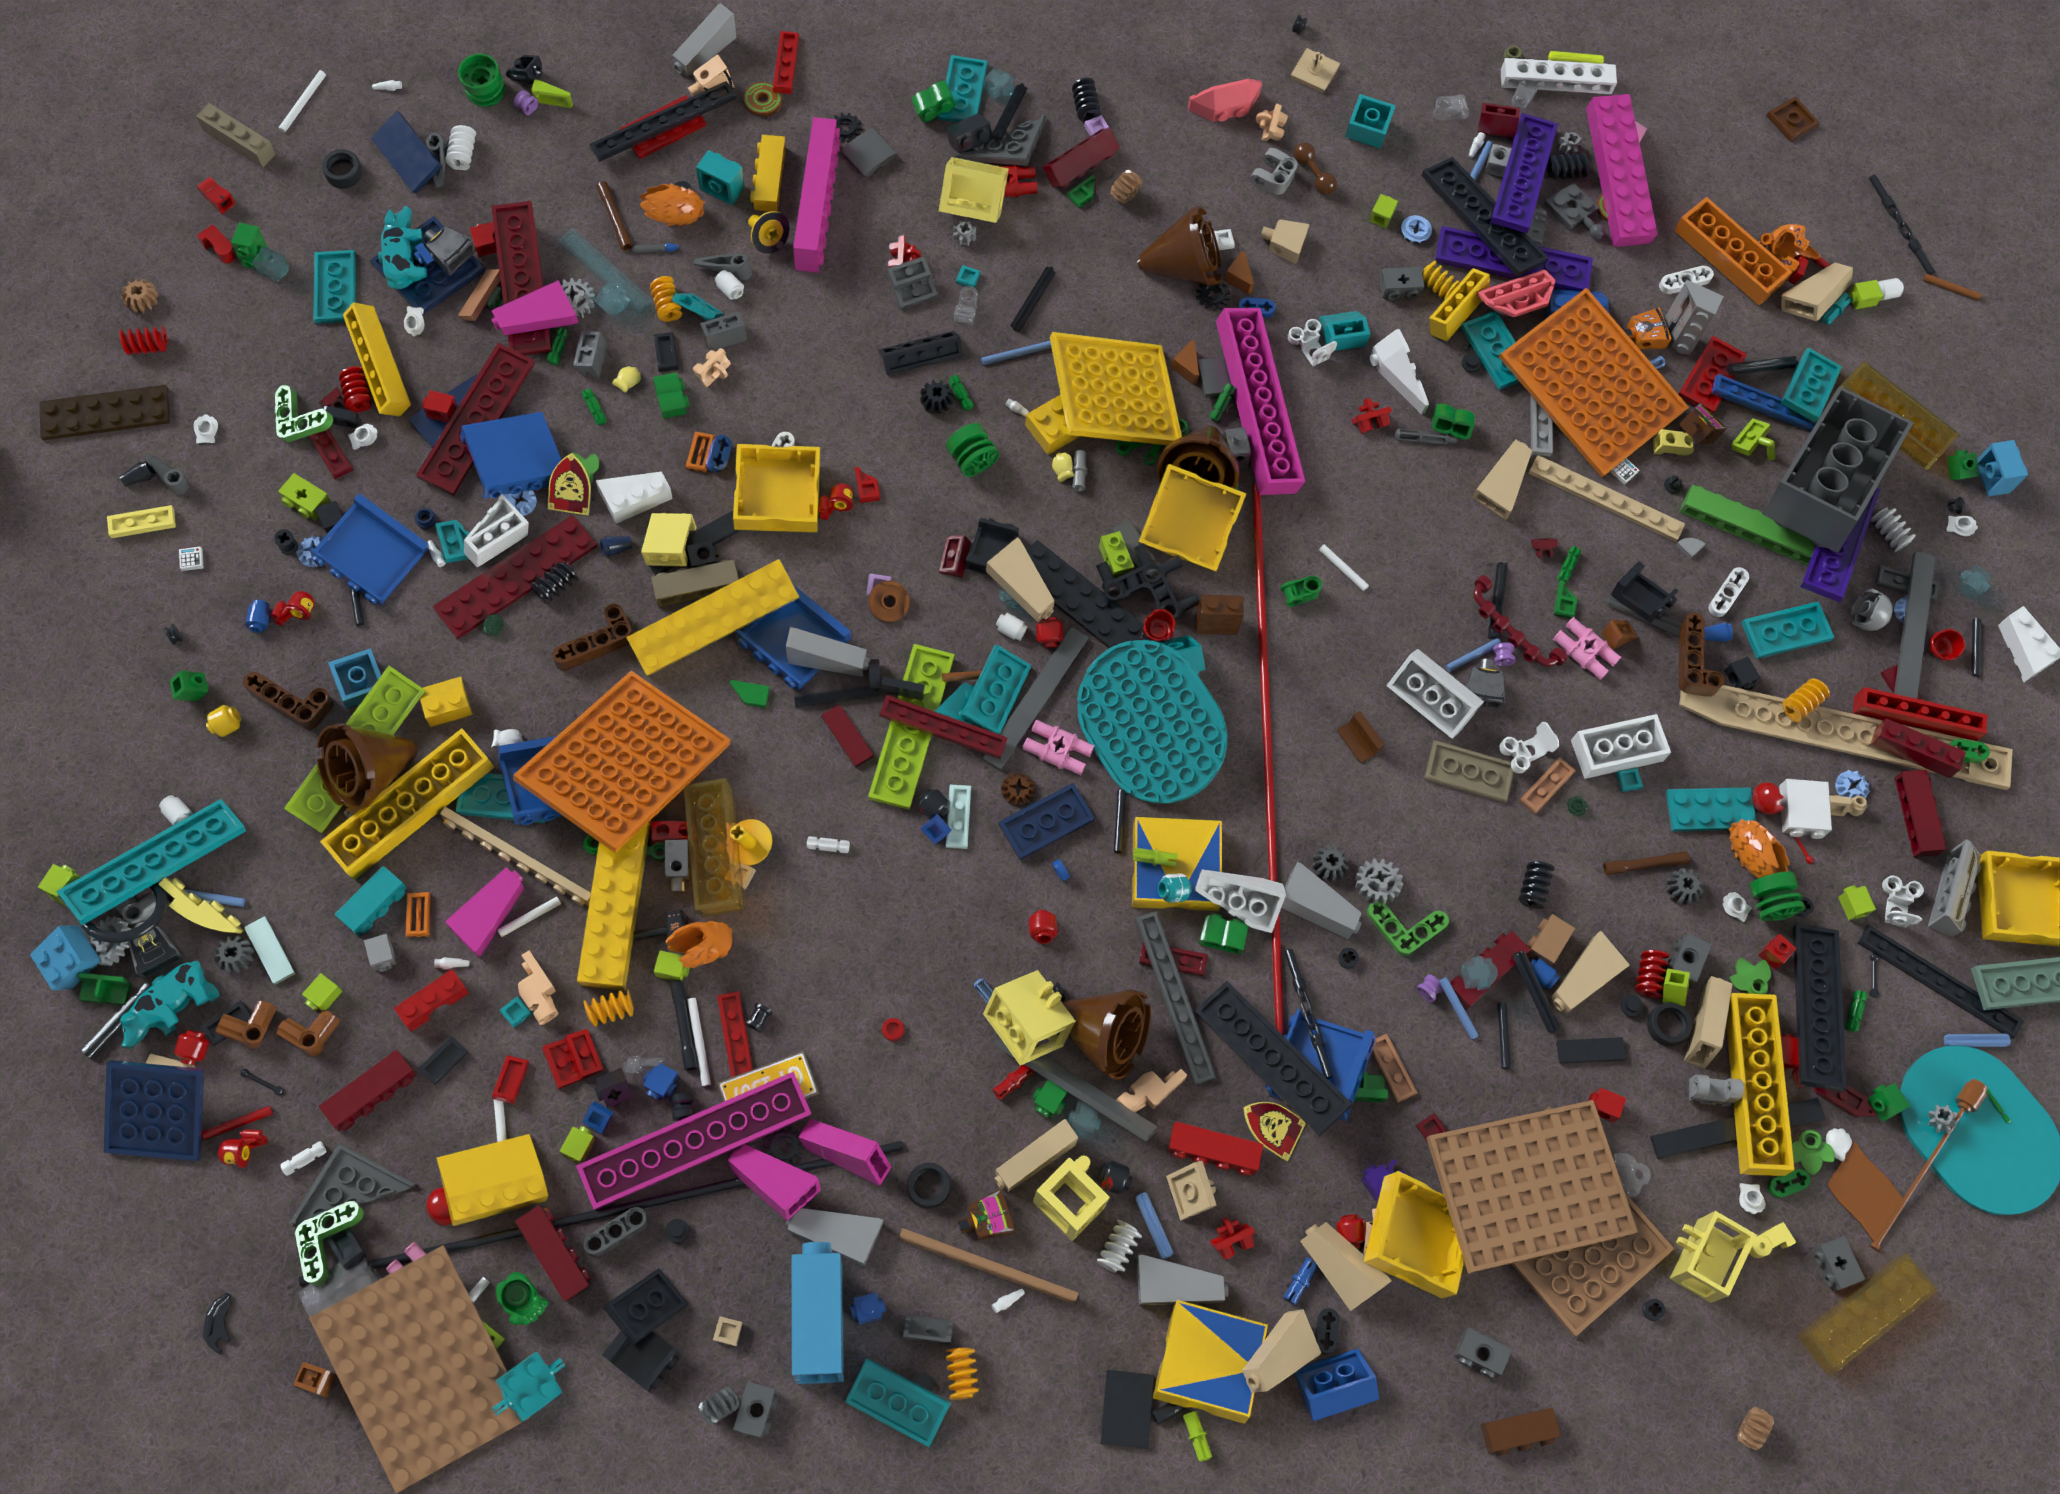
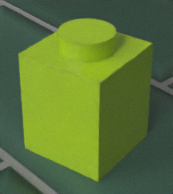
[1369,194,1398,228]
[1848,280,1883,309]
[1838,885,1876,921]
[654,950,690,981]
[1663,969,1690,1006]
[302,973,343,1012]
[559,1126,596,1164]

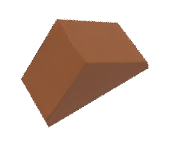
[1224,251,1254,294]
[1171,340,1199,385]
[1601,620,1639,650]
[293,1362,337,1398]

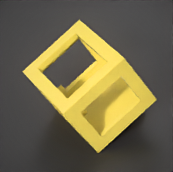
[939,157,1009,223]
[983,970,1076,1066]
[1033,1155,1110,1241]
[1670,1211,1757,1303]

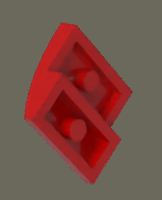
[542,1029,603,1090]

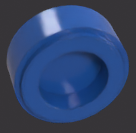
[1052,859,1070,881]

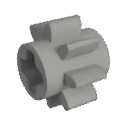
[1558,132,1583,155]
[953,221,976,246]
[1928,1105,1958,1134]

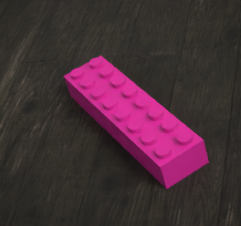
[1586,94,1657,247]
[793,117,841,273]

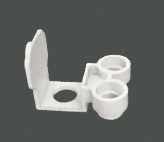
[1288,319,1337,366]
[1500,722,1559,773]
[1882,875,1924,928]

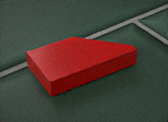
[1788,255,1809,284]
[854,467,880,503]

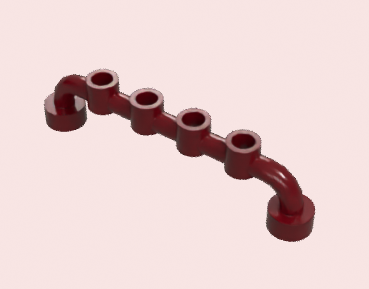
[1473,575,1568,667]

